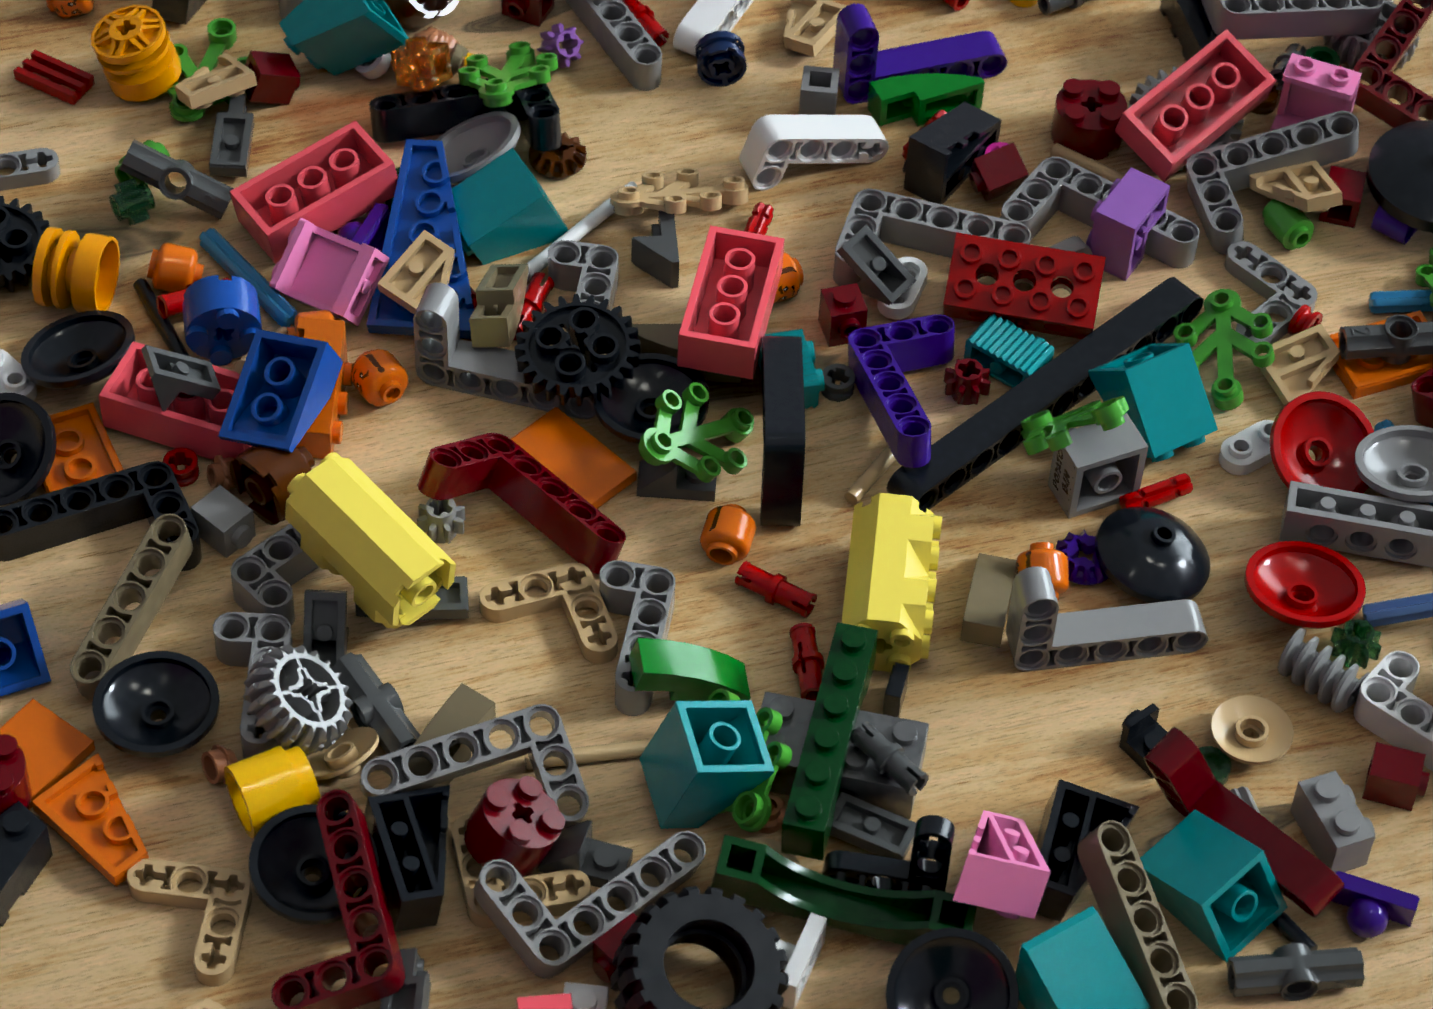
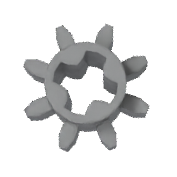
[417,498,466,544]

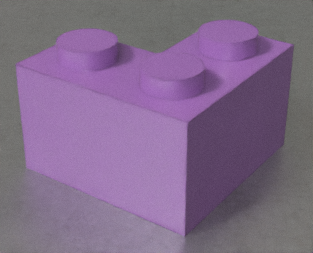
[1086,167,1170,281]

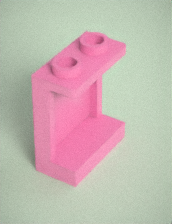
[1270,53,1362,131]
[269,218,390,326]

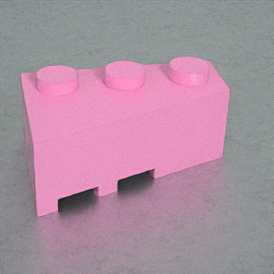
[952,810,1051,919]

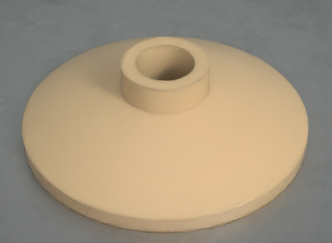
[1210,695,1294,765]
[306,727,379,780]

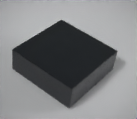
[883,663,910,717]

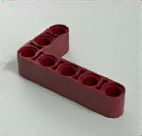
[1353,0,1433,128]
[417,433,626,574]
[1144,727,1345,918]
[271,789,405,1009]

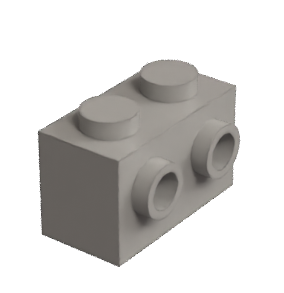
[1290,770,1375,873]

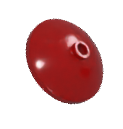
[1270,391,1374,493]
[1244,541,1366,629]

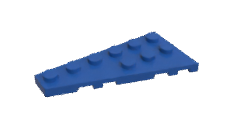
[366,139,474,339]

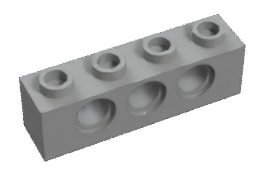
[1279,481,1433,568]

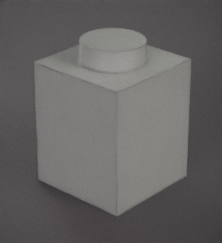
[799,65,840,115]
[191,485,256,558]

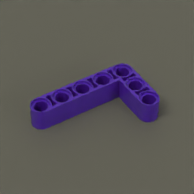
[833,3,1007,104]
[848,314,955,468]

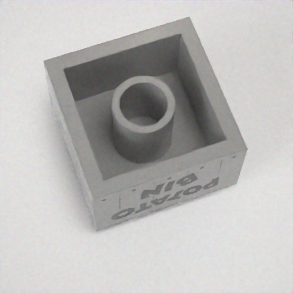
[1048,413,1148,519]

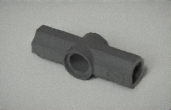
[119,139,234,219]
[1338,314,1433,365]
[331,652,420,754]
[1227,943,1365,1001]

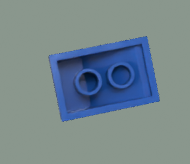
[218,329,343,453]

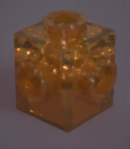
[392,37,453,92]

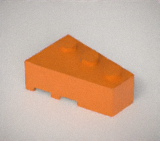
[296,317,354,459]

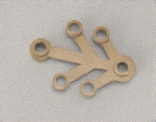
[610,168,748,216]

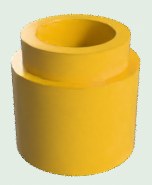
[224,746,321,838]

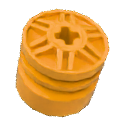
[91,5,182,102]
[32,227,120,312]

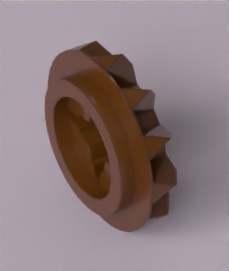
[529,132,587,178]

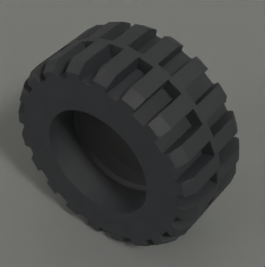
[611,886,789,1009]

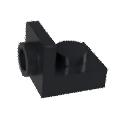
[1119,703,1168,779]

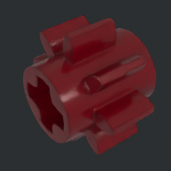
[944,358,991,405]

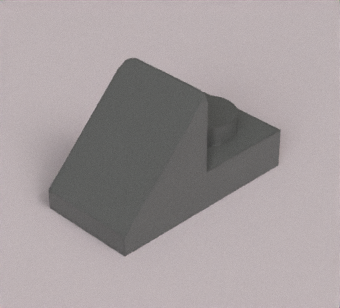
[631,211,680,288]
[837,224,917,305]
[141,345,221,411]
[637,459,717,502]
[303,590,349,668]
[538,820,633,888]

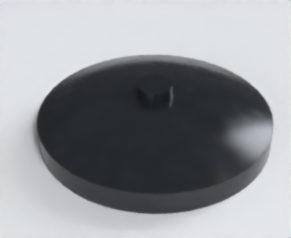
[1366,120,1433,233]

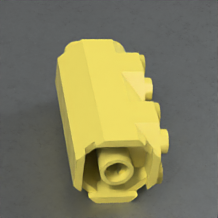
[285,452,456,629]
[841,493,942,672]

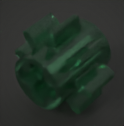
[109,178,155,226]
[1331,619,1382,669]

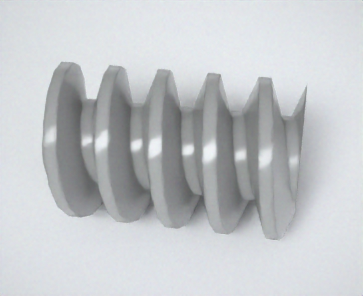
[1278,628,1370,713]

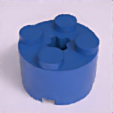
[182,275,262,366]

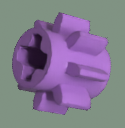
[538,23,584,69]

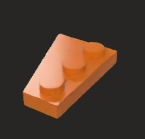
[32,753,149,887]

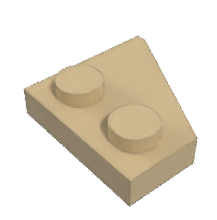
[783,0,846,57]
[175,52,257,110]
[1249,160,1343,213]
[377,230,455,314]
[1258,324,1340,406]

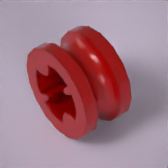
[1288,304,1323,335]
[163,447,200,487]

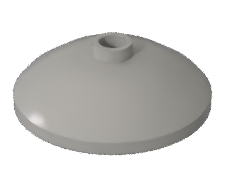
[436,111,521,186]
[1354,425,1433,504]

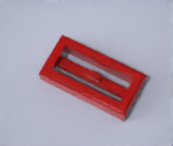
[14,49,95,105]

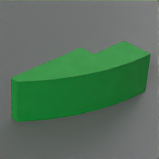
[867,73,985,127]
[629,638,751,701]

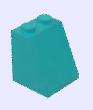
[279,0,410,76]
[452,148,569,265]
[1088,343,1218,462]
[640,700,774,829]
[1140,810,1288,962]
[1016,906,1150,1009]

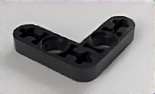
[822,815,955,892]

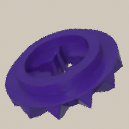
[1055,529,1108,585]

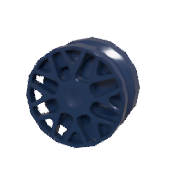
[695,31,747,86]

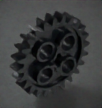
[0,196,50,293]
[514,294,641,406]

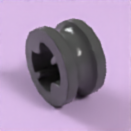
[821,363,855,402]

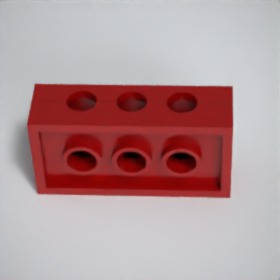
[943,232,1106,339]

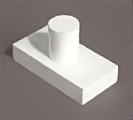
[775,913,827,1009]

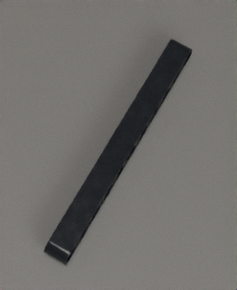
[886,277,1204,513]

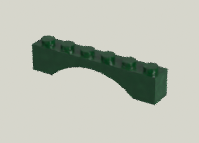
[781,622,878,861]
[711,834,977,946]

